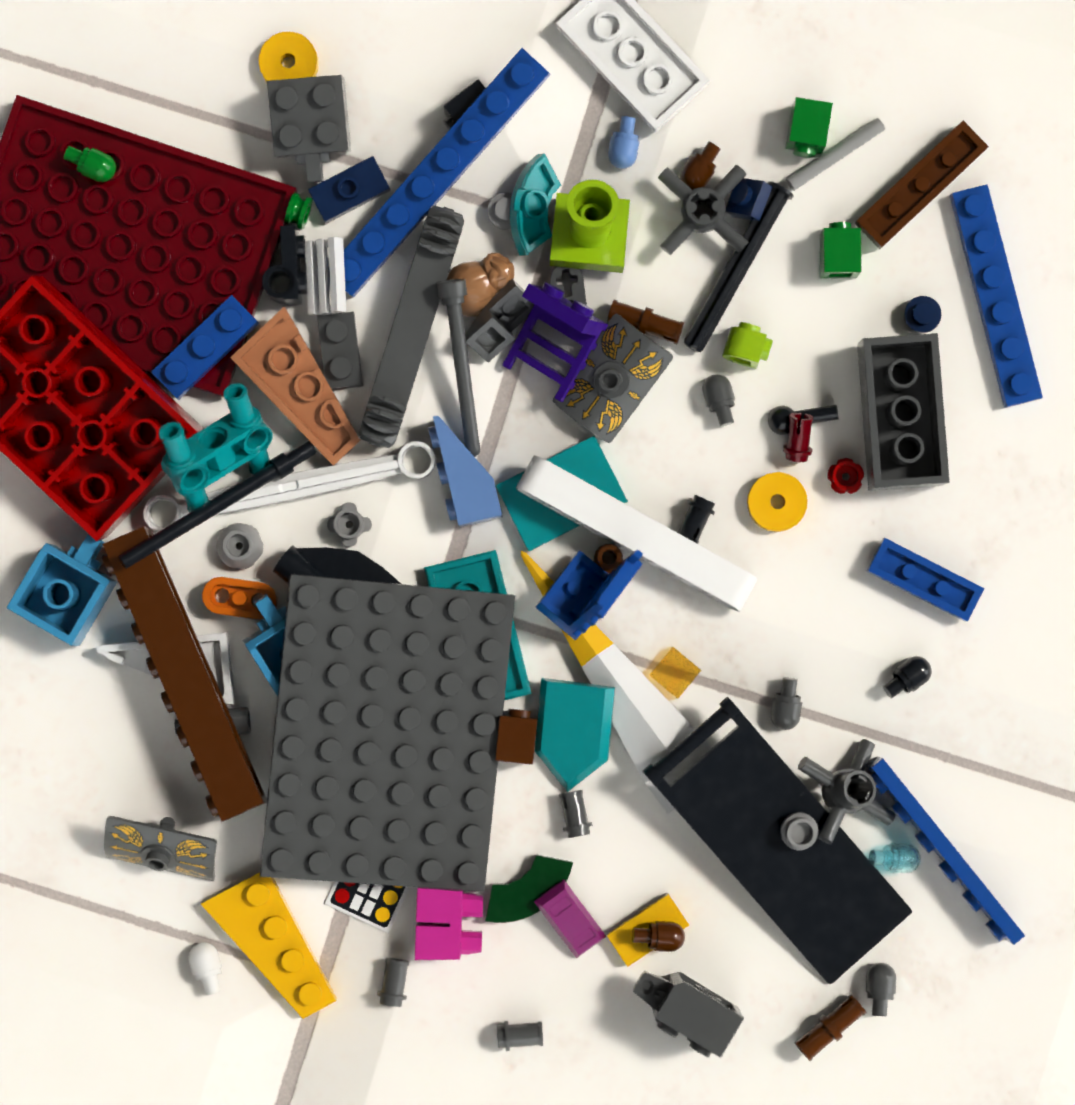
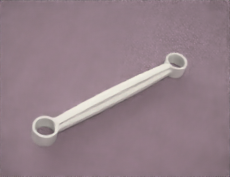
[143,441,436,531]

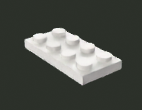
[556,0,710,133]

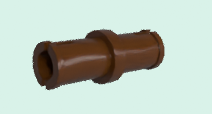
[607,299,684,345]
[794,994,867,1061]

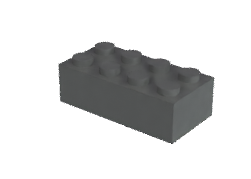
[857,333,950,491]

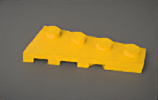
[201,872,337,1019]

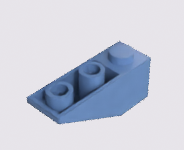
[428,415,503,527]

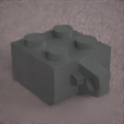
[267,75,351,183]
[632,971,744,1058]

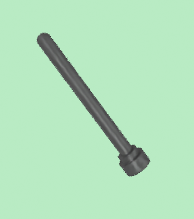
[436,279,480,457]

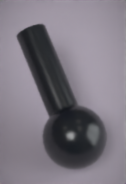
[768,405,839,435]

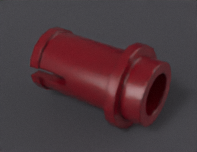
[783,413,813,462]

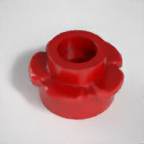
[827,458,864,494]

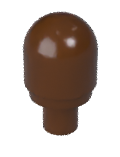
[680,141,721,190]
[632,921,685,952]

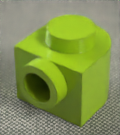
[722,322,773,369]

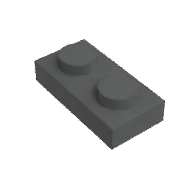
[317,312,363,390]

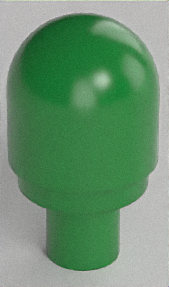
[64,145,116,182]

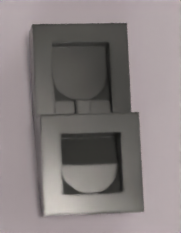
[465,279,535,363]

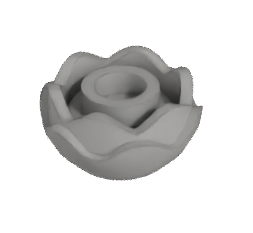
[216,523,263,569]

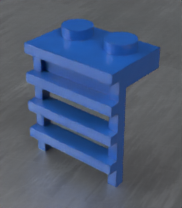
[535,549,643,640]

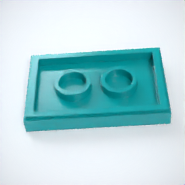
[495,436,628,552]

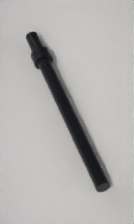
[118,441,317,569]

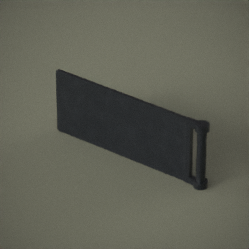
[642,697,912,984]

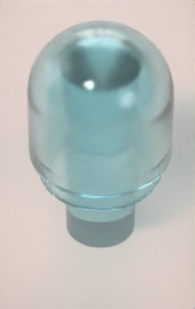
[869,843,921,873]

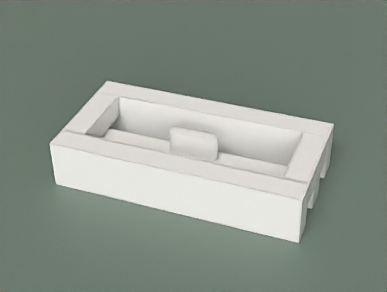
[305,237,346,316]

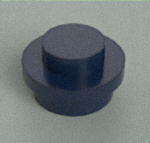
[904,296,942,333]

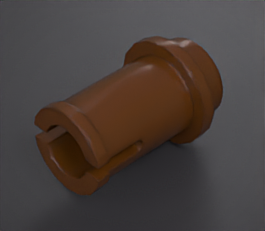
[594,544,623,573]

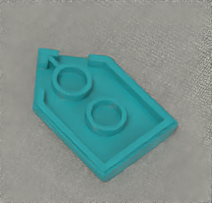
[535,678,615,792]

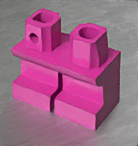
[415,887,484,960]

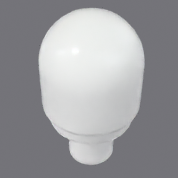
[189,942,222,996]

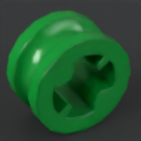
[284,193,313,230]

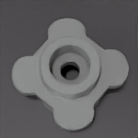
[327,502,372,547]

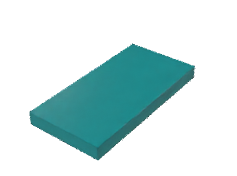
[424,550,532,700]

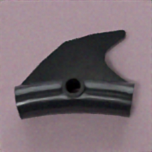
[273,545,401,585]

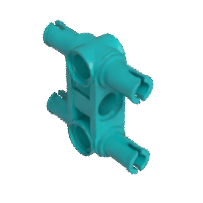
[159,383,273,512]

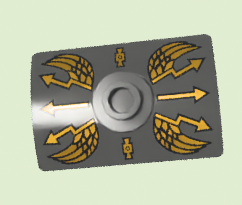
[553,314,673,443]
[104,816,217,881]

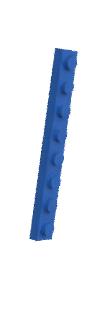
[328,48,551,297]

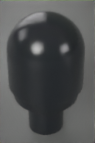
[883,656,932,698]

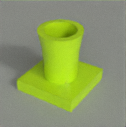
[550,180,630,273]

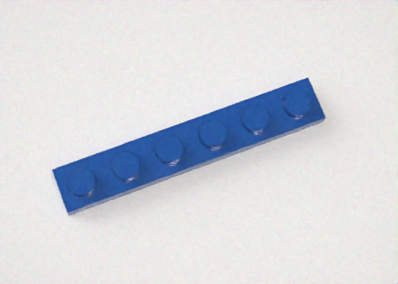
[949,184,1043,408]
[867,757,1025,945]

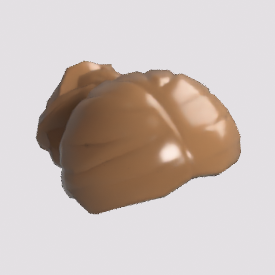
[446,253,515,317]

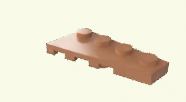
[230,306,360,466]

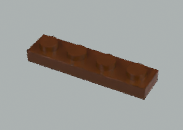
[855,120,989,249]

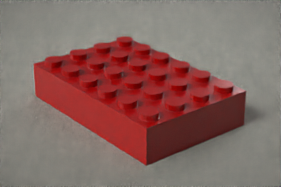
[0,275,204,541]

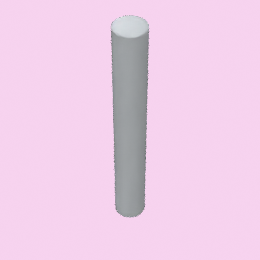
[786,118,885,191]

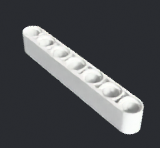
[516,455,757,612]

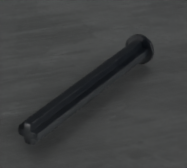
[684,181,794,352]

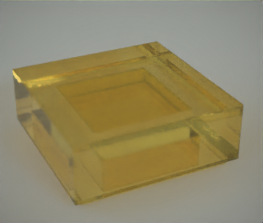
[649,647,702,699]

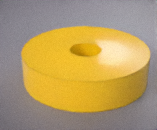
[259,31,319,82]
[747,472,808,532]

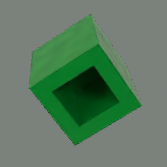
[785,97,833,158]
[820,222,862,278]

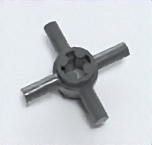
[658,165,749,255]
[798,739,896,844]

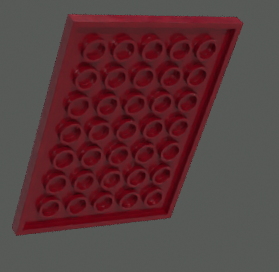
[0,95,297,397]

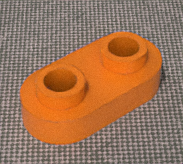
[202,577,278,619]

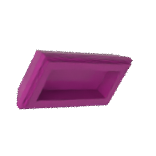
[534,879,607,959]

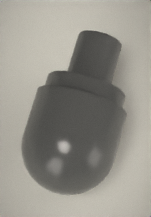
[702,374,735,426]
[771,677,802,730]
[866,963,896,1016]

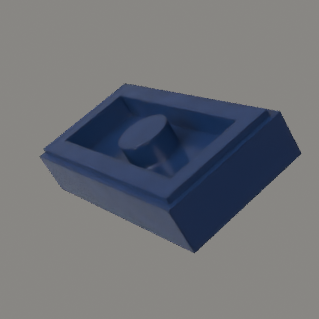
[308,156,391,224]

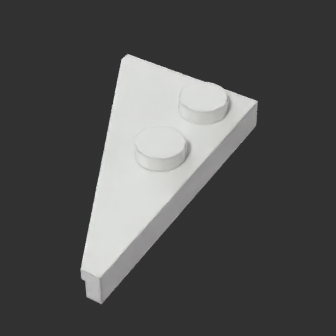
[96,632,235,704]

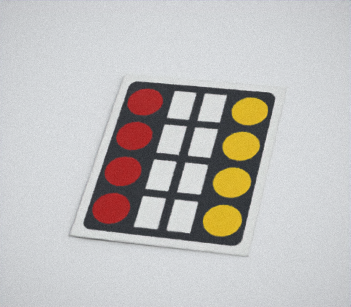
[325,882,409,933]

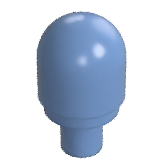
[608,116,639,169]

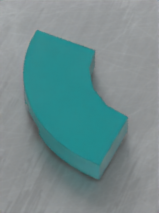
[510,153,561,256]

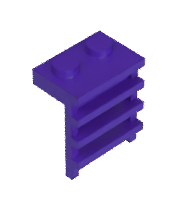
[502,282,608,402]

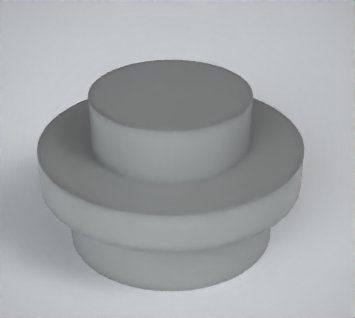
[488,192,512,230]
[780,812,818,850]

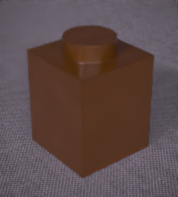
[495,709,537,764]

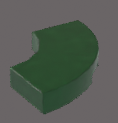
[485,854,573,923]

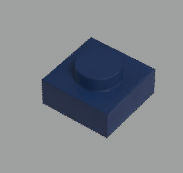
[725,178,772,221]

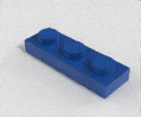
[151,295,259,400]
[866,538,985,622]

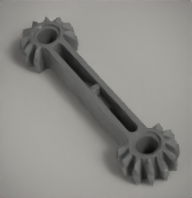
[359,206,464,448]

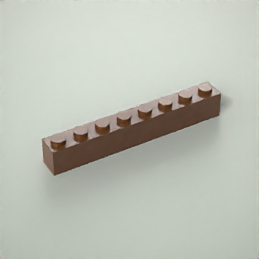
[102,526,267,822]

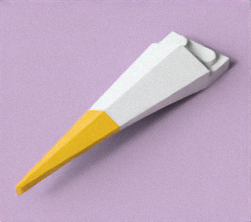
[521,551,711,814]

